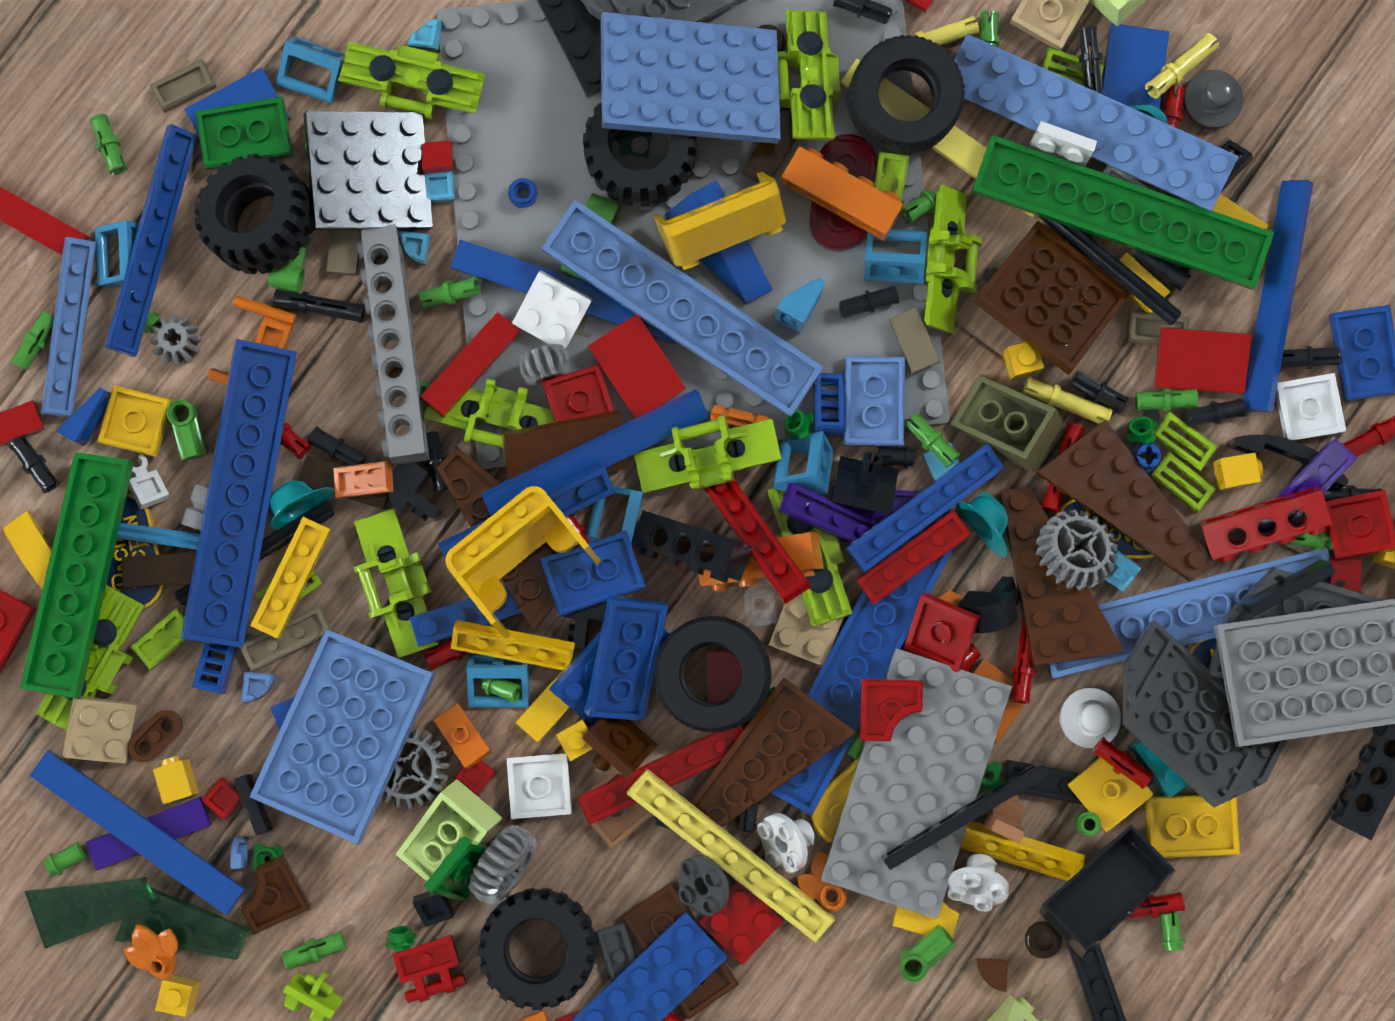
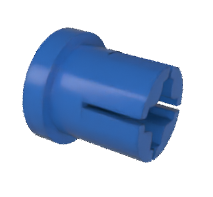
[1130,444,1161,473]

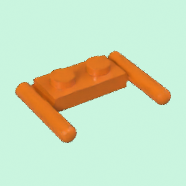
[207,296,297,385]

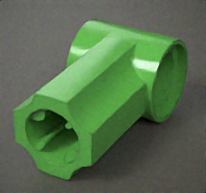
[268,236,311,293]
[166,399,208,461]
[899,924,957,983]

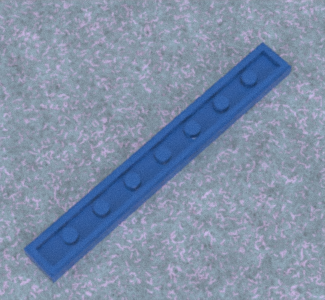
[105,124,198,357]
[1243,180,1313,412]
[450,239,676,345]
[480,389,709,516]
[29,750,246,915]

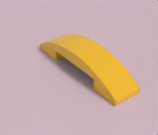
[3,511,52,590]

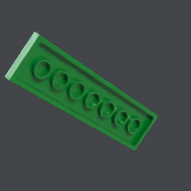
[19,452,134,699]

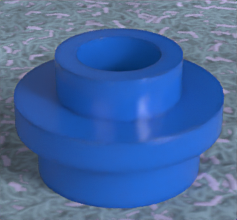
[508,178,538,208]

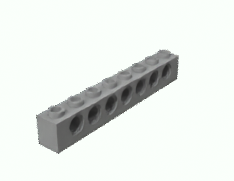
[357,224,430,465]

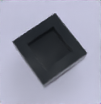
[412,891,454,927]

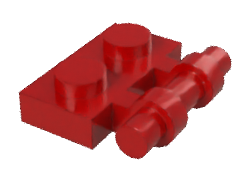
[392,934,467,1003]

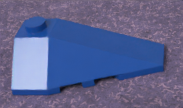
[664,180,773,304]

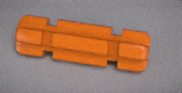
[710,405,769,427]

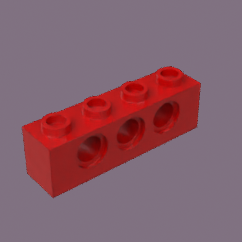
[1200,485,1333,562]

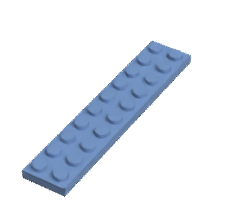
[954,34,1239,212]
[541,200,823,417]
[1048,547,1330,679]

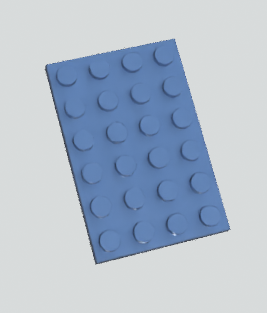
[601,12,781,144]
[250,629,436,845]

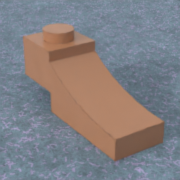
[982,795,1025,843]

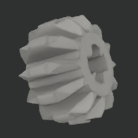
[149,314,202,365]
[518,344,570,385]

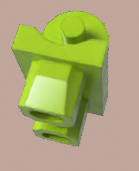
[283,971,345,1021]

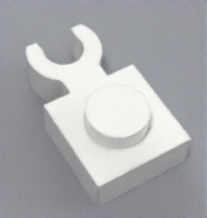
[127,454,169,510]

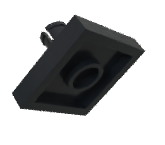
[831,451,899,515]

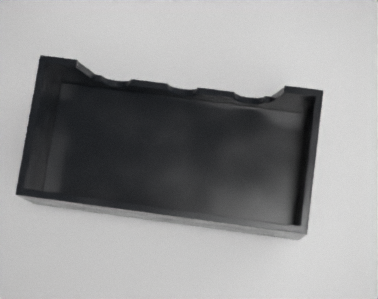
[1039,825,1175,959]

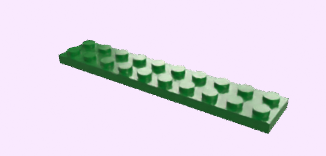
[971,135,1274,290]

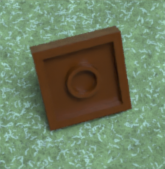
[582,718,657,779]

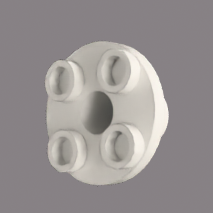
[1059,688,1121,748]
[757,813,815,873]
[947,854,1009,912]

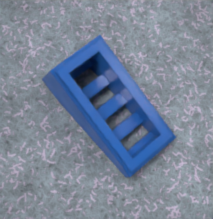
[813,373,845,437]
[57,387,111,446]
[192,642,237,694]

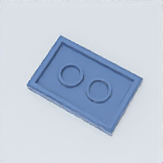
[844,356,905,447]

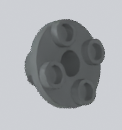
[1183,70,1243,130]
[678,855,733,916]

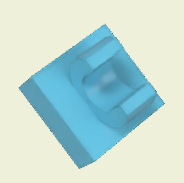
[1105,550,1141,592]

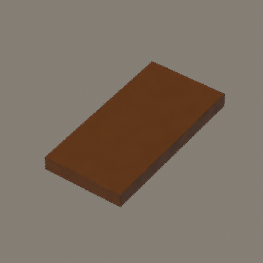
[502,410,625,480]
[621,882,739,1019]

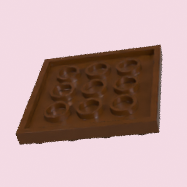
[973,220,1131,375]

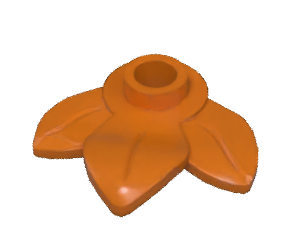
[797,851,849,912]
[124,923,178,979]

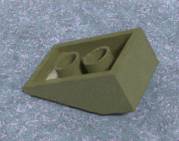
[950,375,1064,473]

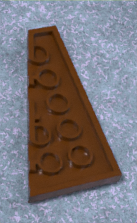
[1034,419,1215,582]
[437,446,558,631]
[999,486,1125,667]
[690,677,857,827]

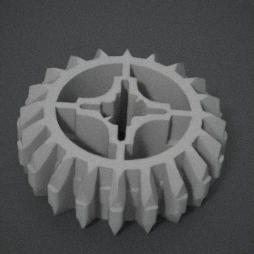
[1035,509,1118,591]
[383,728,449,809]
[469,824,537,905]

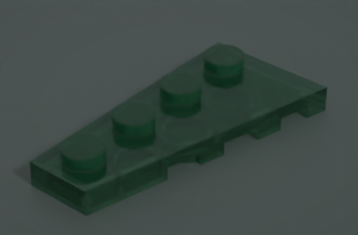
[24,877,156,949]
[114,883,251,960]

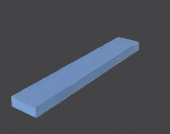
[41,237,96,417]

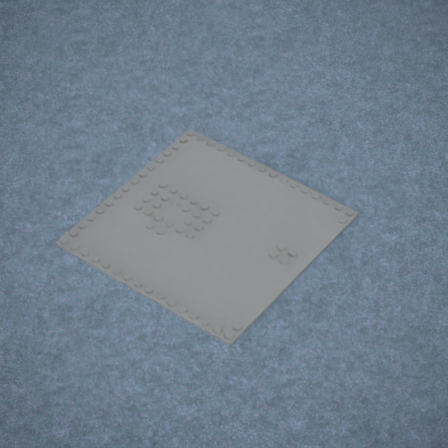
[437,0,950,470]

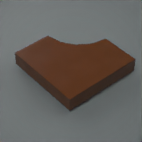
[241,854,310,934]

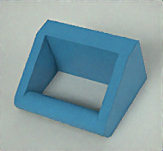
[276,36,345,104]
[95,220,139,287]
[864,229,928,284]
[774,278,825,333]
[774,431,833,496]
[586,487,644,545]
[466,653,530,708]

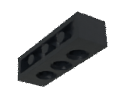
[631,510,752,583]
[1330,724,1395,840]

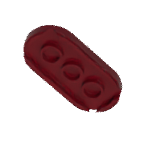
[809,134,877,252]

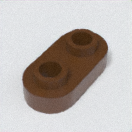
[128,710,183,762]

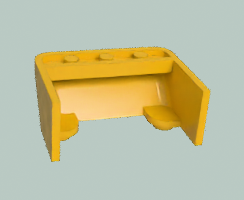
[653,172,786,270]
[445,486,601,639]

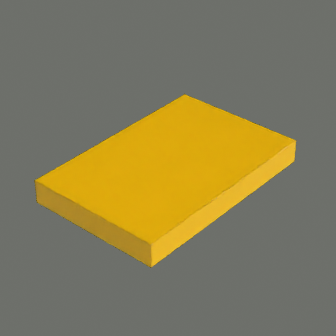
[1144,795,1240,858]

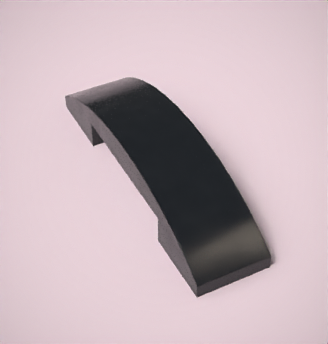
[1226,435,1349,488]

